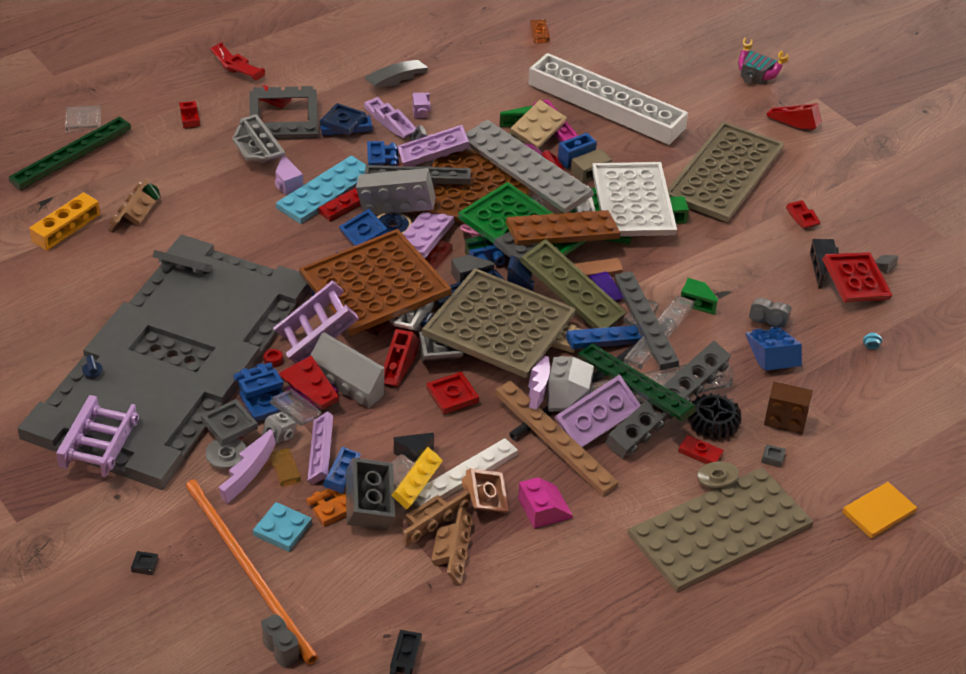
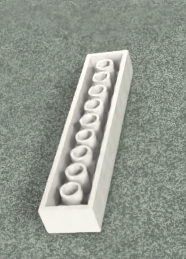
[528,53,688,145]

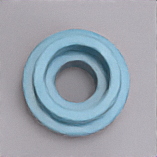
[863,333,882,349]

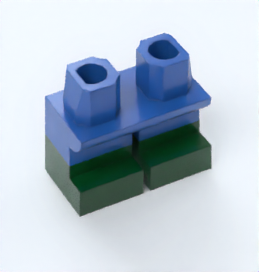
[465,236,505,265]

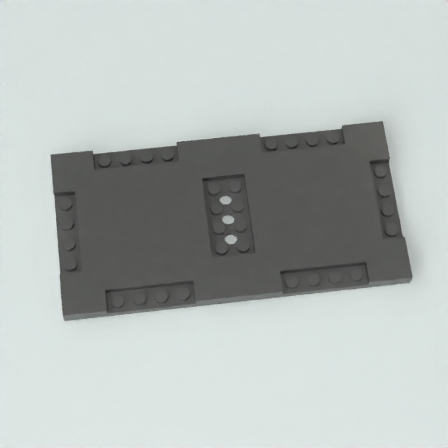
[17,234,310,490]

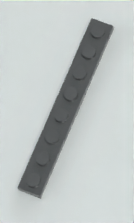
[614,271,679,370]

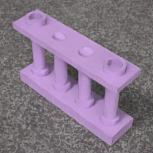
[274,280,359,364]
[56,395,139,477]

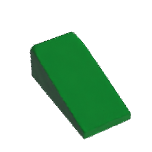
[499,106,532,127]

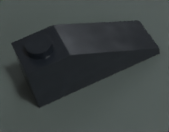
[810,239,839,289]

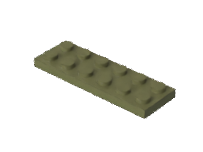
[520,239,627,328]

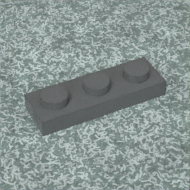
[153,250,212,274]

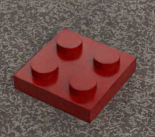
[426,371,479,414]

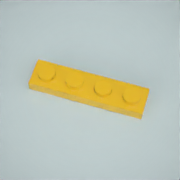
[391,447,443,509]

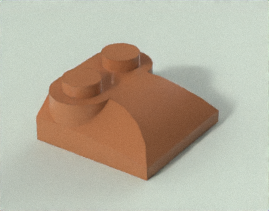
[462,468,509,513]

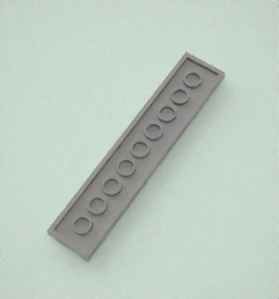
[466,120,594,214]

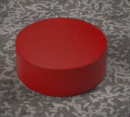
[263,349,283,367]

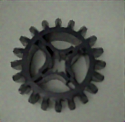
[688,393,742,440]

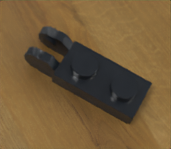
[390,629,422,674]

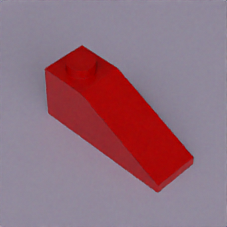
[766,103,822,130]
[384,329,420,387]

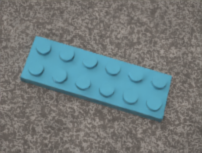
[276,156,366,224]

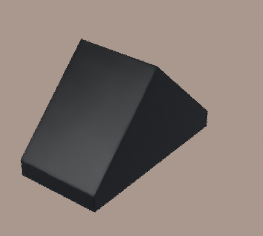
[393,432,434,464]

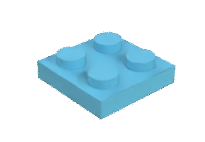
[253,502,312,552]

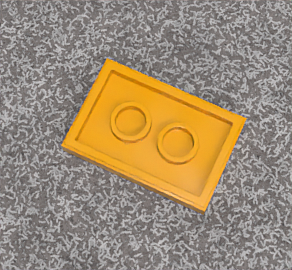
[842,482,917,539]

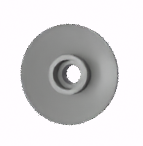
[206,439,247,469]

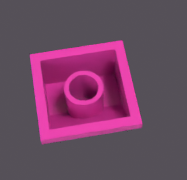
[518,477,573,529]

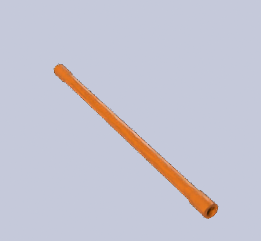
[186,479,318,665]

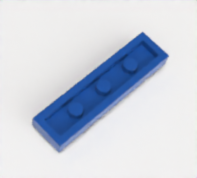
[565,325,642,349]

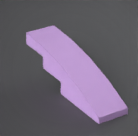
[364,97,416,138]
[528,356,550,410]
[218,429,276,504]

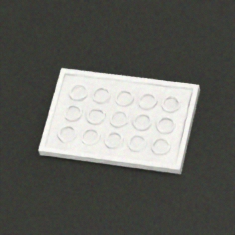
[592,162,677,236]

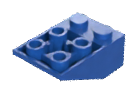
[746,327,802,370]

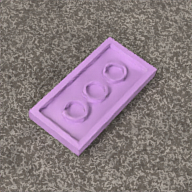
[397,125,470,167]
[403,212,455,258]
[554,375,641,447]

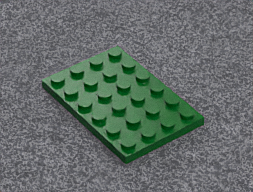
[458,182,586,256]

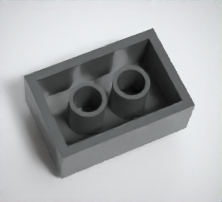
[346,458,395,530]

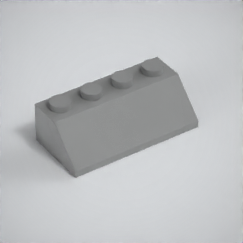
[310,332,384,408]

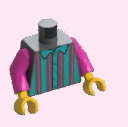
[738,38,789,84]

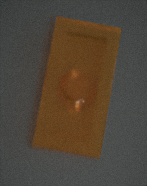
[530,19,550,43]

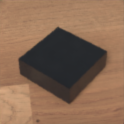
[131,551,159,576]

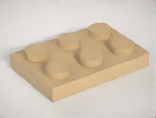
[510,100,567,149]

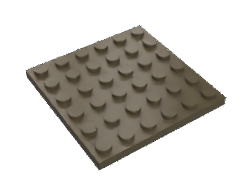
[422,268,576,378]

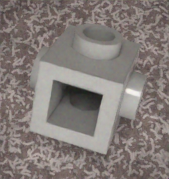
[262,411,298,444]

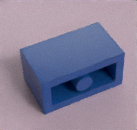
[558,133,597,168]

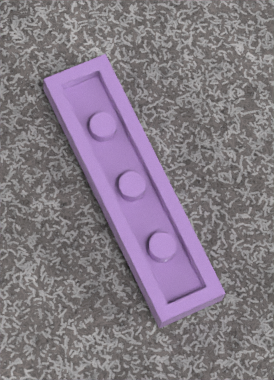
[307,411,333,485]

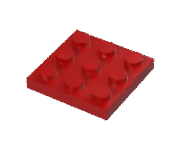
[822,252,893,303]

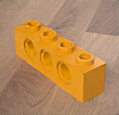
[29,192,100,251]

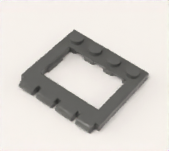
[249,86,318,139]

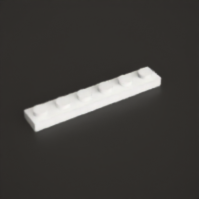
[413,438,518,508]

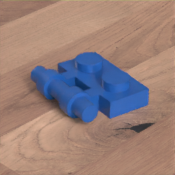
[367,141,399,166]
[233,363,283,399]

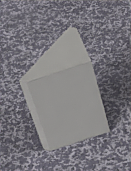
[419,332,463,362]

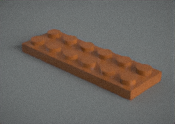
[506,210,621,246]

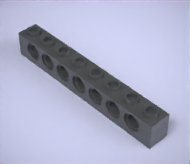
[605,340,731,459]

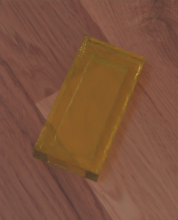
[270,448,301,486]

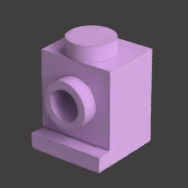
[412,93,431,119]

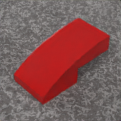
[179,101,200,128]
[786,200,821,229]

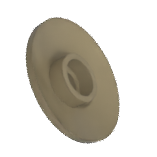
[697,461,739,488]

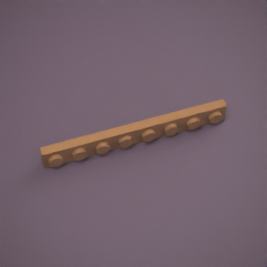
[495,380,618,497]

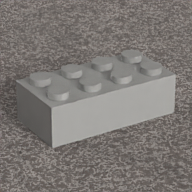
[356,168,436,215]

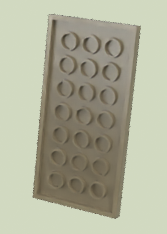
[668,121,784,222]
[627,467,814,593]

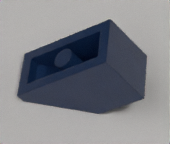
[507,256,535,291]

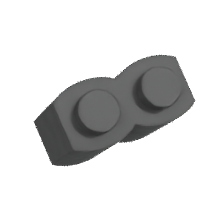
[749,298,792,327]
[261,614,299,668]

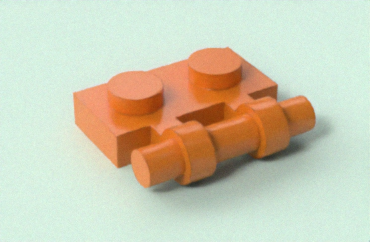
[306,487,347,527]

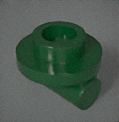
[142,183,160,200]

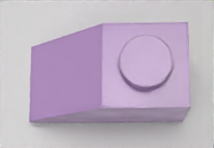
[275,156,303,195]

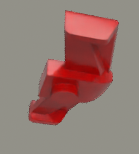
[210,42,265,81]

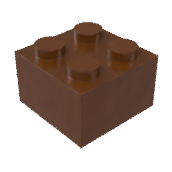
[764,381,813,434]

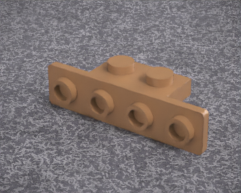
[108,179,156,232]
[403,490,470,546]
[431,507,473,585]

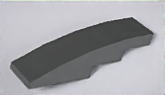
[365,60,428,87]

